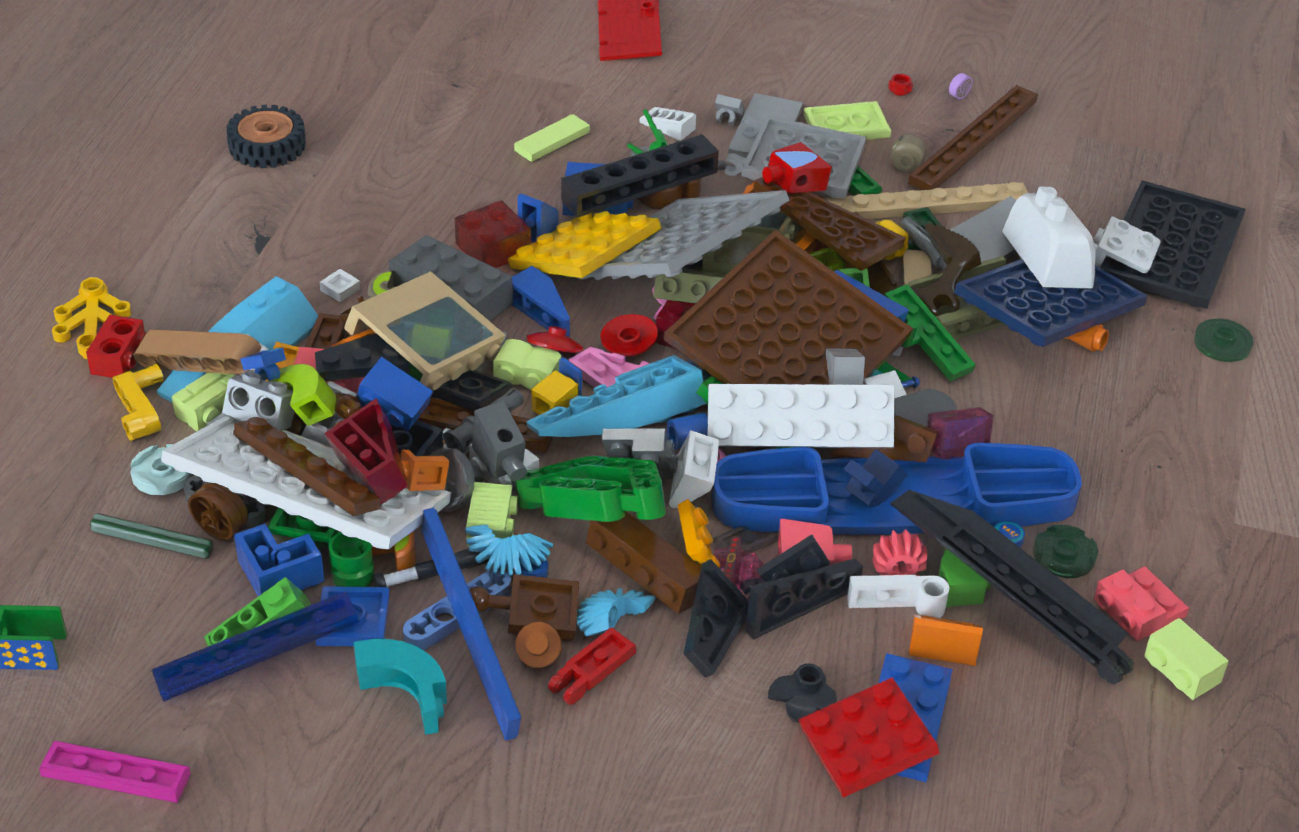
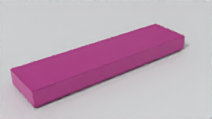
[39,741,191,803]

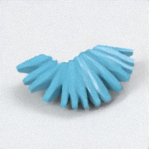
[465,525,553,576]
[577,588,656,636]

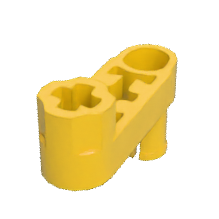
[112,364,164,441]

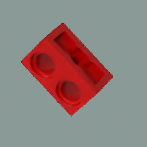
[86,314,146,378]

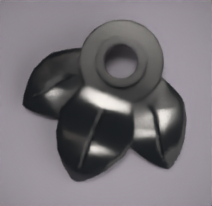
[768,663,837,723]

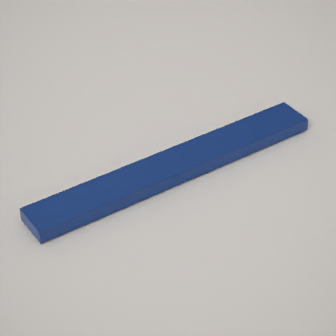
[421,508,521,741]

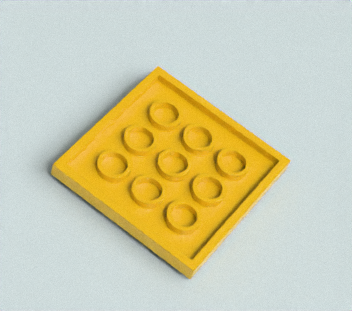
[508,211,662,278]

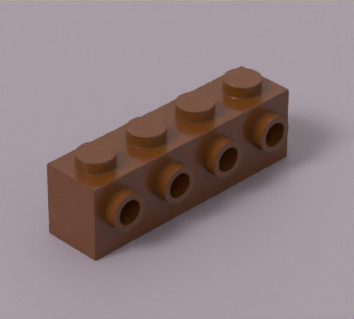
[585,511,701,614]

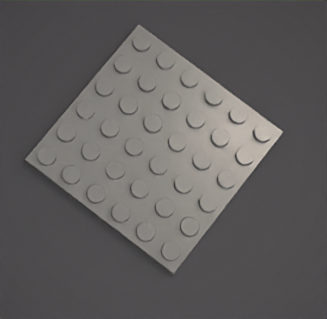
[565,190,790,280]

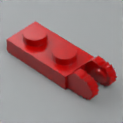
[547,628,637,705]

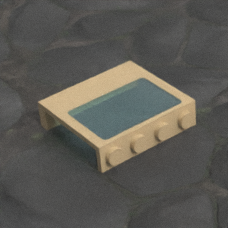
[344,271,505,390]

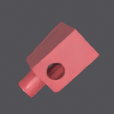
[778,519,852,566]

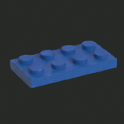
[879,653,953,782]

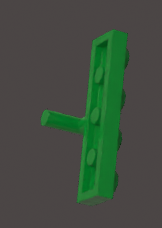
[884,284,976,382]

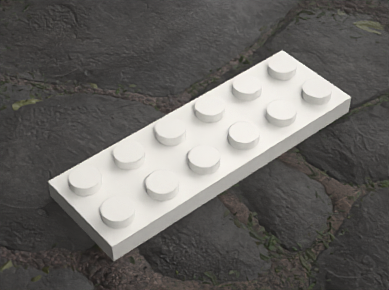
[708,384,895,448]

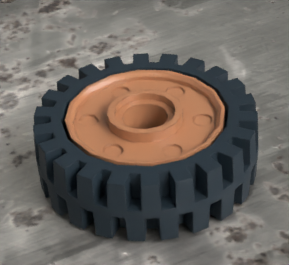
[226,105,306,168]

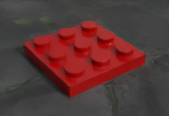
[798,677,940,798]

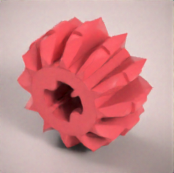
[872,529,928,576]

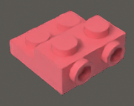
[1094,566,1189,641]

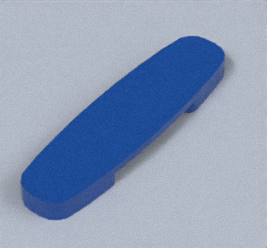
[711,443,1082,535]

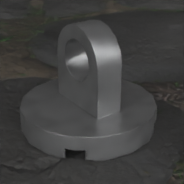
[430,448,484,512]

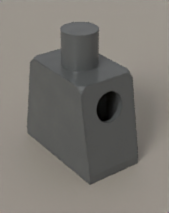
[472,401,527,481]

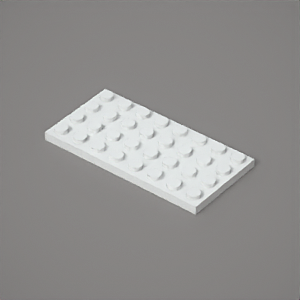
[161,415,451,549]

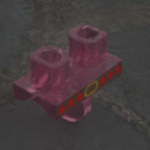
[714,536,764,593]

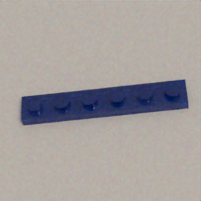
[151,591,359,702]

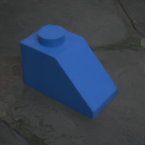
[517,193,559,245]

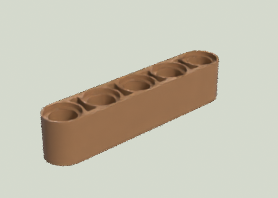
[133,330,261,375]

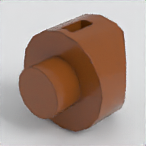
[515,622,563,669]

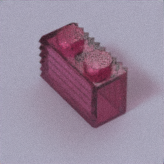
[926,407,994,459]

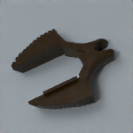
[867,223,981,317]

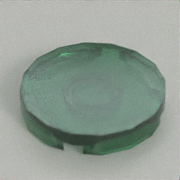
[1033,525,1098,578]

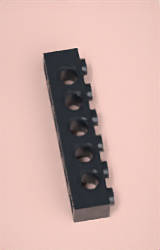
[561,134,719,218]

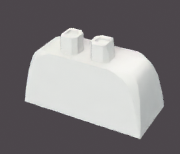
[1002,187,1095,288]

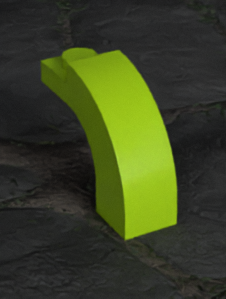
[248,364,336,426]

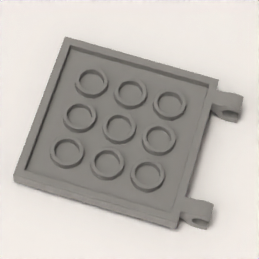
[724,115,866,199]

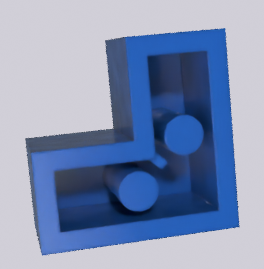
[356,357,433,431]
[234,524,324,596]

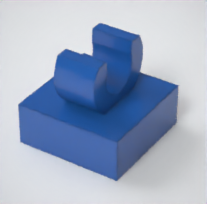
[240,348,286,381]

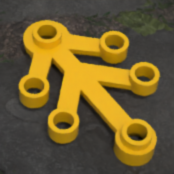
[52,277,131,359]

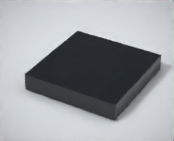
[431,369,512,412]

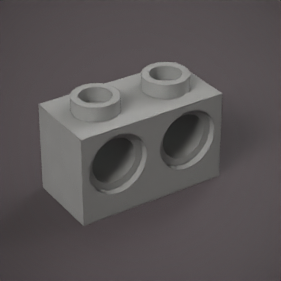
[222,372,294,431]

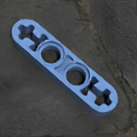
[403,569,511,650]

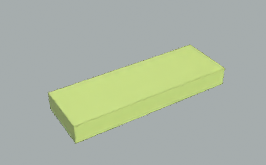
[514,114,590,162]

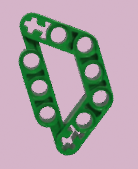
[515,456,666,522]

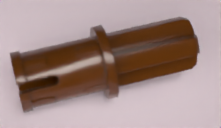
[335,393,361,419]

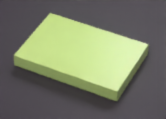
[804,101,891,140]

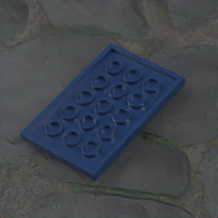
[954,259,1148,347]

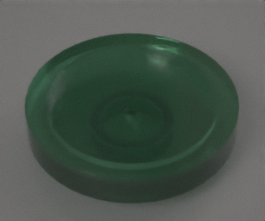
[1194,318,1253,362]

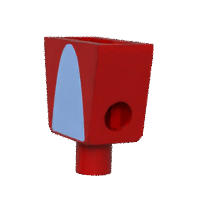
[762,142,832,193]

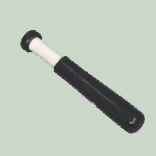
[374,549,490,587]

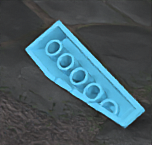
[157,276,318,403]
[526,355,706,437]

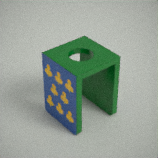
[0,605,67,670]

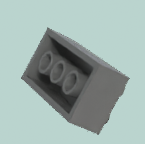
[388,235,513,321]

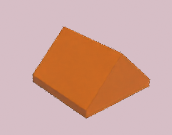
[909,614,983,666]

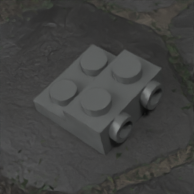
[602,428,678,480]

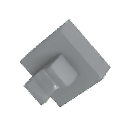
[715,94,745,127]

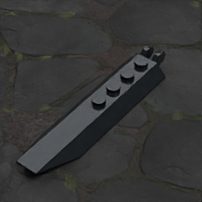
[890,490,1134,685]

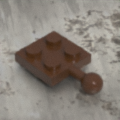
[469,574,579,640]

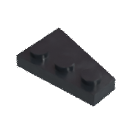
[683,559,749,677]

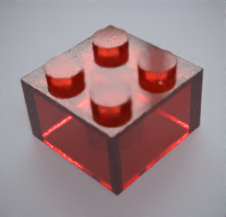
[454,200,531,268]

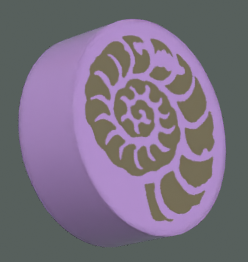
[949,73,973,99]

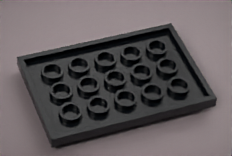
[1101,180,1246,309]

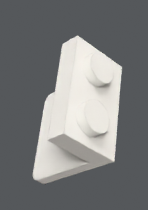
[1093,216,1160,273]

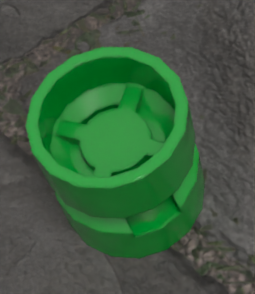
[329,532,374,587]

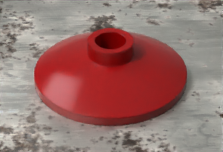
[600,314,658,356]
[526,326,584,353]

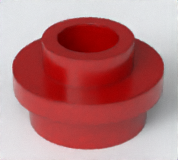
[888,74,913,96]

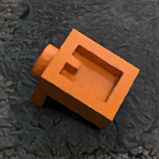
[401,450,450,491]

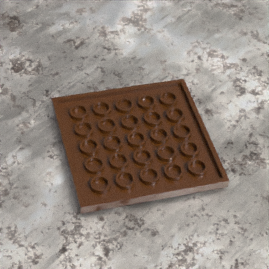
[664,230,913,385]

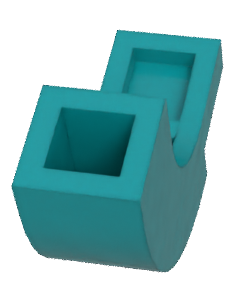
[353,639,447,735]

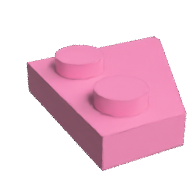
[569,347,649,388]

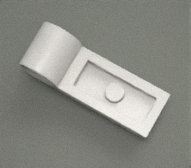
[847,575,949,618]

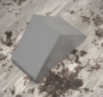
[826,349,865,385]

